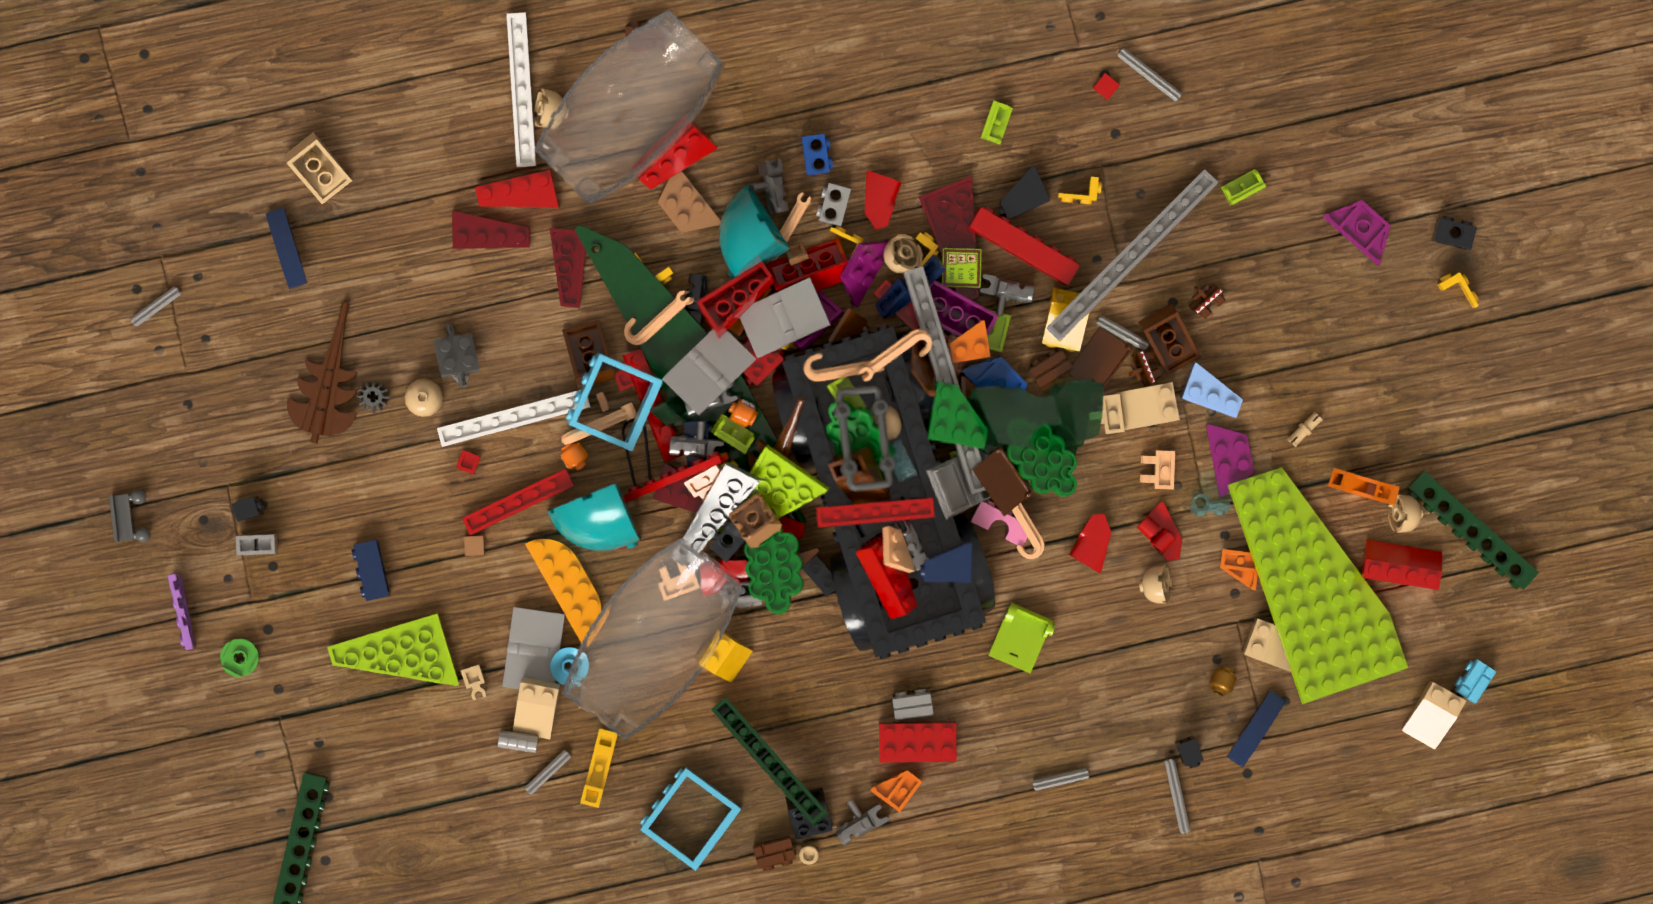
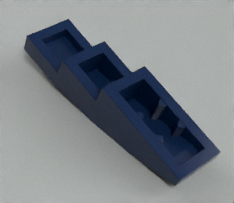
[265,208,308,289]
[875,255,946,319]
[1227,690,1286,767]

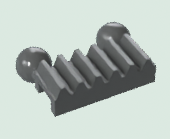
[109,489,151,542]

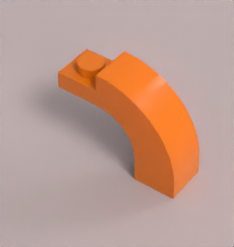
[1328,468,1400,506]

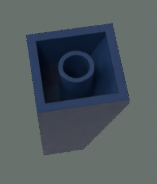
[920,542,972,583]

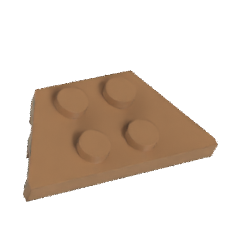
[658,171,721,233]

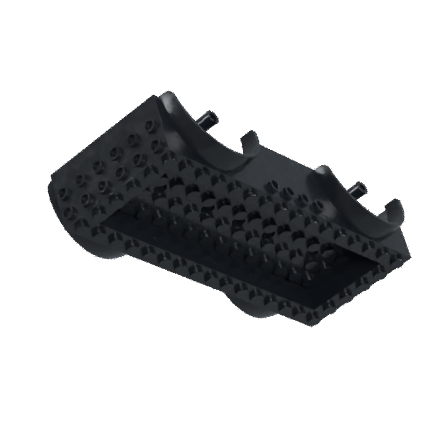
[772,325,995,660]

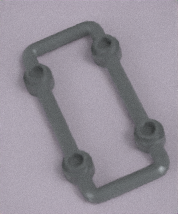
[834,386,895,491]

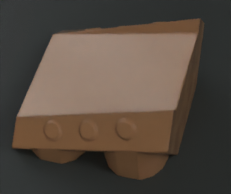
[729,493,782,548]

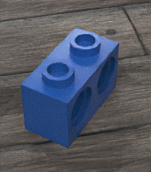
[802,134,833,176]

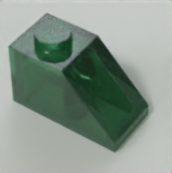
[650,395,689,426]

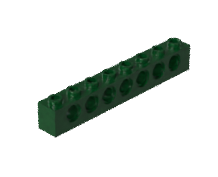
[1406,471,1539,590]
[711,697,828,827]
[273,772,330,904]

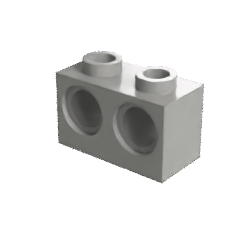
[816,183,851,227]
[236,534,278,555]

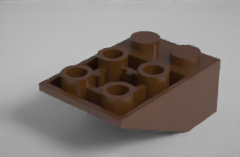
[828,446,891,505]

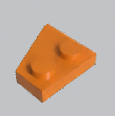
[949,320,991,363]
[1219,549,1258,591]
[870,770,923,812]

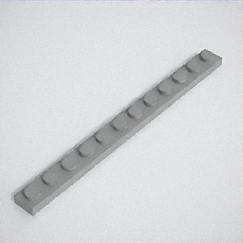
[1046,169,1218,342]
[903,266,986,495]

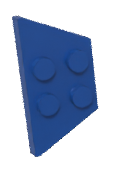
[961,356,1027,421]

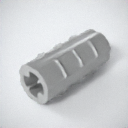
[498,730,538,753]

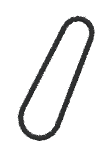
[622,419,652,488]

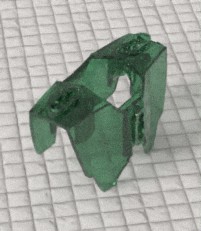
[966,379,1103,468]

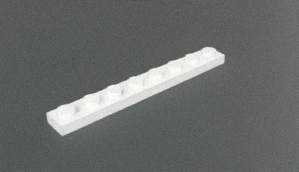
[507,12,536,168]
[437,390,591,447]

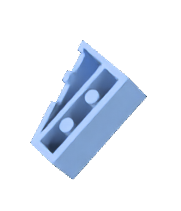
[1180,362,1243,418]

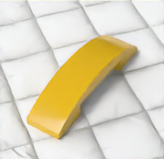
[580,729,618,808]

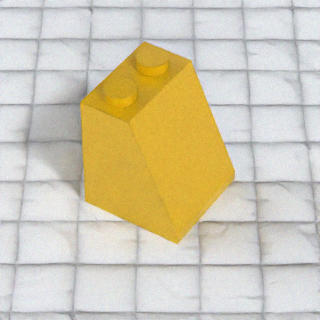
[1042,287,1089,352]
[699,630,753,683]

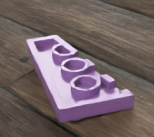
[168,573,196,650]

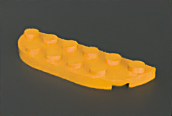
[525,539,602,644]

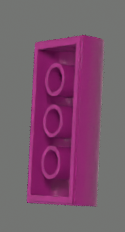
[913,281,999,337]

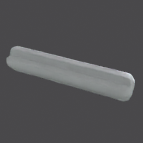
[130,287,181,326]
[1096,315,1149,350]
[525,750,571,795]
[1033,768,1089,791]

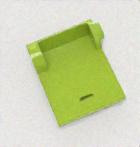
[988,602,1056,674]

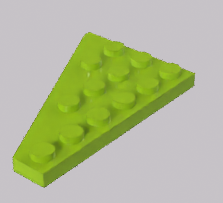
[716,445,829,540]
[327,613,460,686]

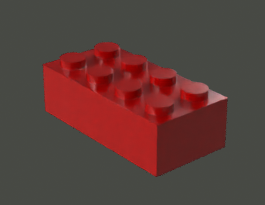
[879,721,957,763]

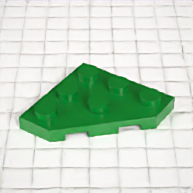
[927,382,988,449]

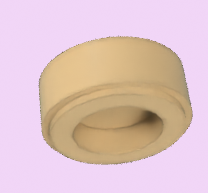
[799,845,818,865]

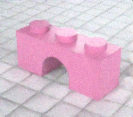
[970,500,1027,547]

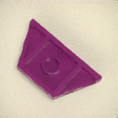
[1322,200,1391,266]
[840,240,889,307]
[1206,424,1254,497]

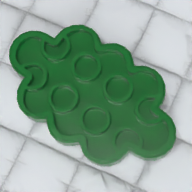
[825,400,895,480]
[1005,417,1077,497]
[744,526,804,615]

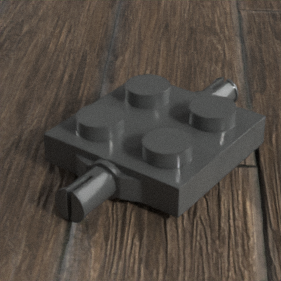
[433,324,480,388]

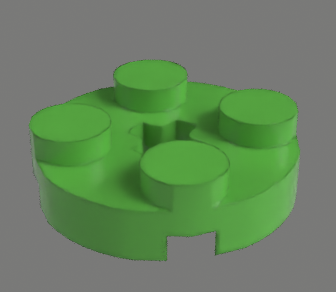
[220,638,259,677]

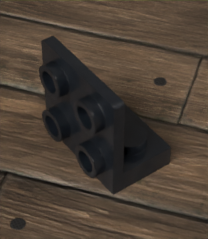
[785,788,833,839]

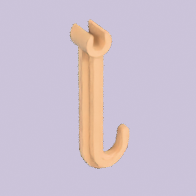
[771,192,812,262]
[624,291,695,345]
[857,329,932,381]
[804,354,885,381]
[561,402,637,445]
[1012,503,1045,559]

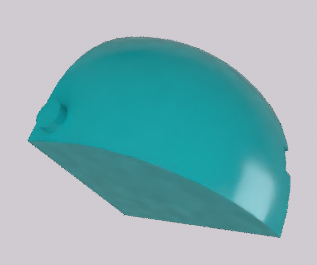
[719,185,790,279]
[547,483,641,551]

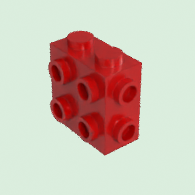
[743,336,784,386]

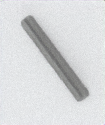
[1117,48,1182,101]
[1165,758,1190,834]

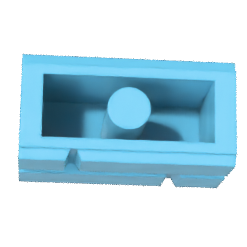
[1454,659,1496,704]

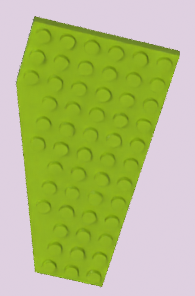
[1228,467,1408,704]

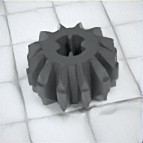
[357,380,390,413]

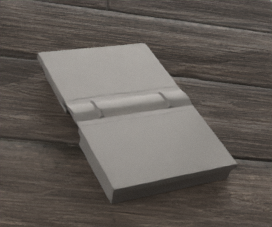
[740,278,830,358]
[662,329,756,415]
[927,446,991,519]
[502,607,565,689]

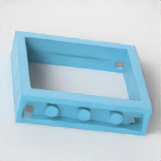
[566,352,663,451]
[640,767,742,871]

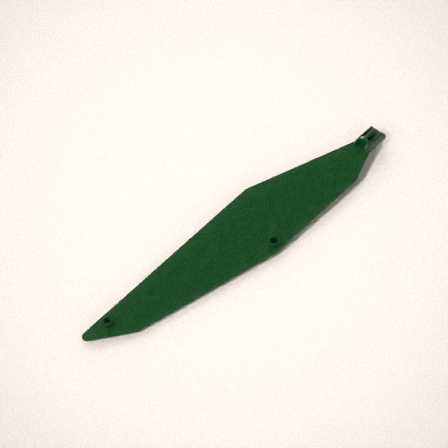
[576,225,807,523]

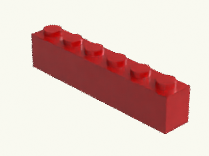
[967,206,1080,286]

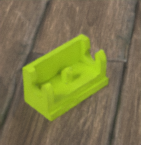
[980,101,1013,145]
[1221,169,1266,206]
[827,376,867,409]
[710,413,755,454]

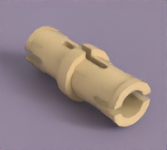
[1287,412,1323,447]

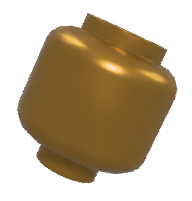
[1209,666,1237,696]

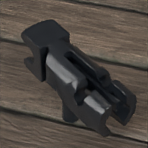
[684,273,708,327]

